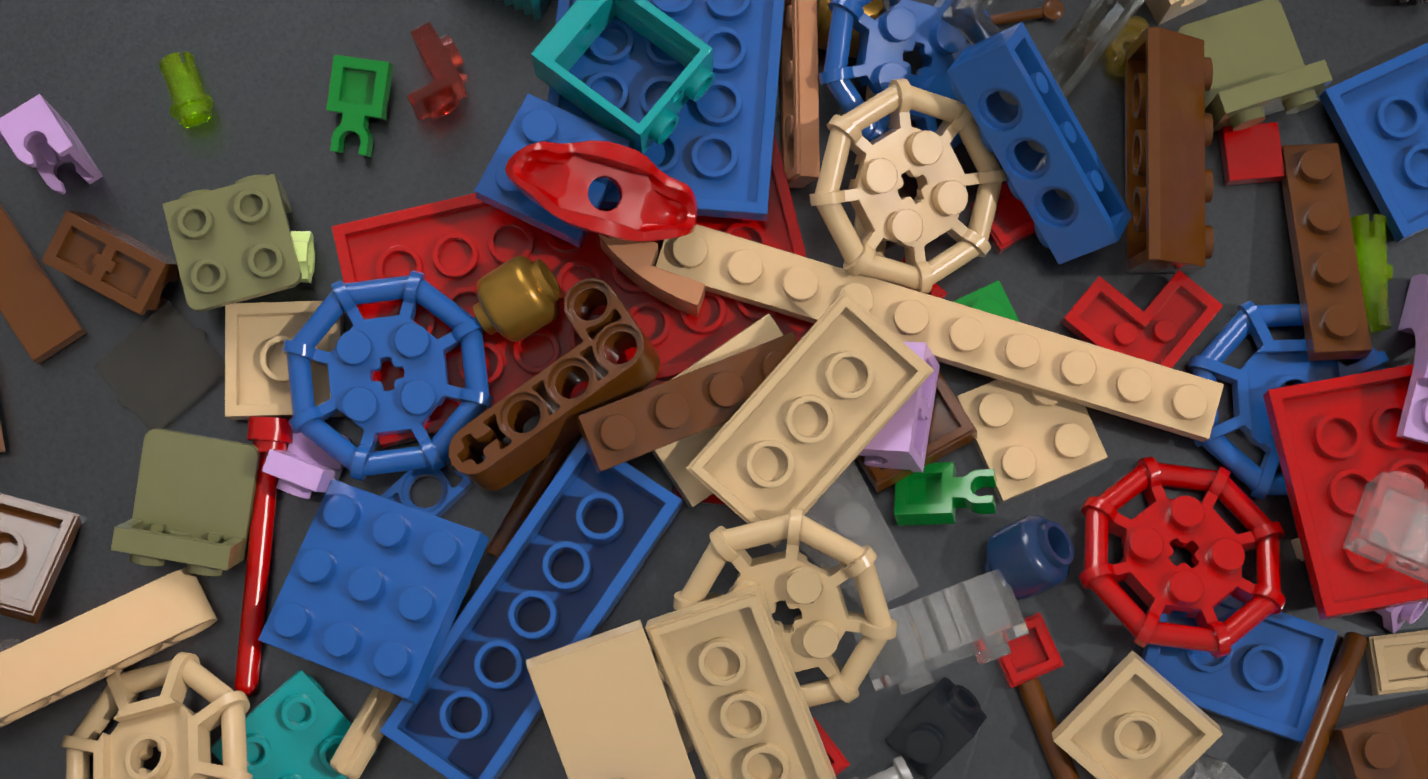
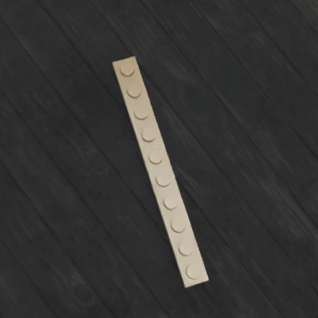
[656,224,1224,442]

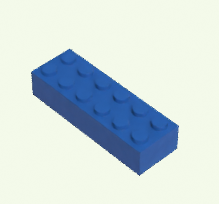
[380,437,682,779]

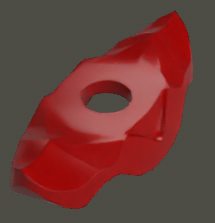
[504,140,697,241]

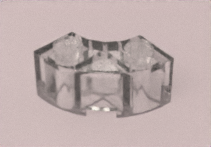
[853,569,1029,694]

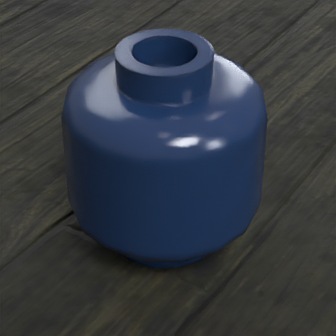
[985,515,1074,600]

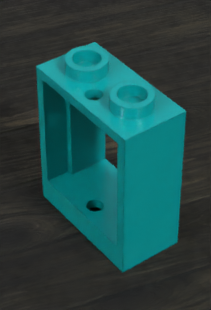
[531,0,715,154]

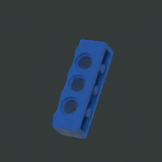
[947,22,1132,264]

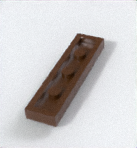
[1281,143,1372,361]
[575,332,797,473]

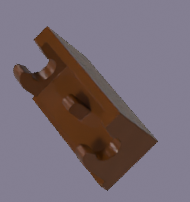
[41,210,180,315]

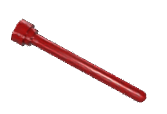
[234,416,293,697]

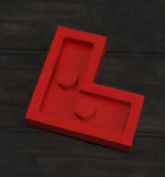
[1060,270,1223,368]

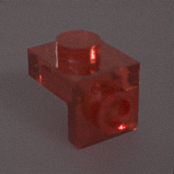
[407,22,467,120]

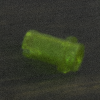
[158,51,215,128]

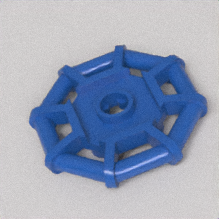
[818,0,999,149]
[282,270,495,481]
[1188,301,1389,500]

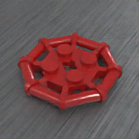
[1079,456,1286,658]

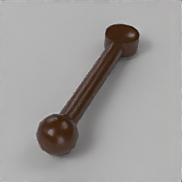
[953,0,1064,35]

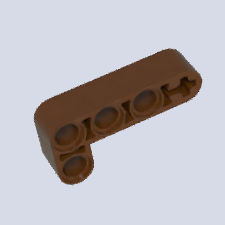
[449,278,660,491]

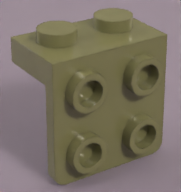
[1178,0,1333,132]
[162,174,302,312]
[111,428,261,576]

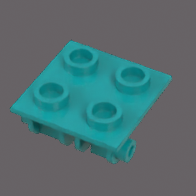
[211,669,377,779]

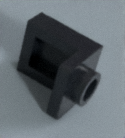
[886,677,987,779]

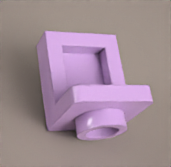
[262,433,353,499]

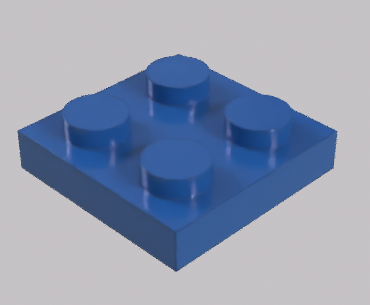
[474,93,631,247]

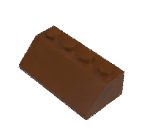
[1125,27,1214,273]

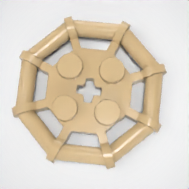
[809,78,1007,294]
[673,508,898,707]
[60,652,253,779]

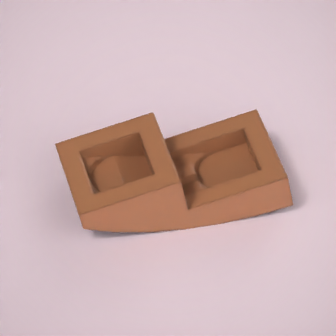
[599,234,705,317]

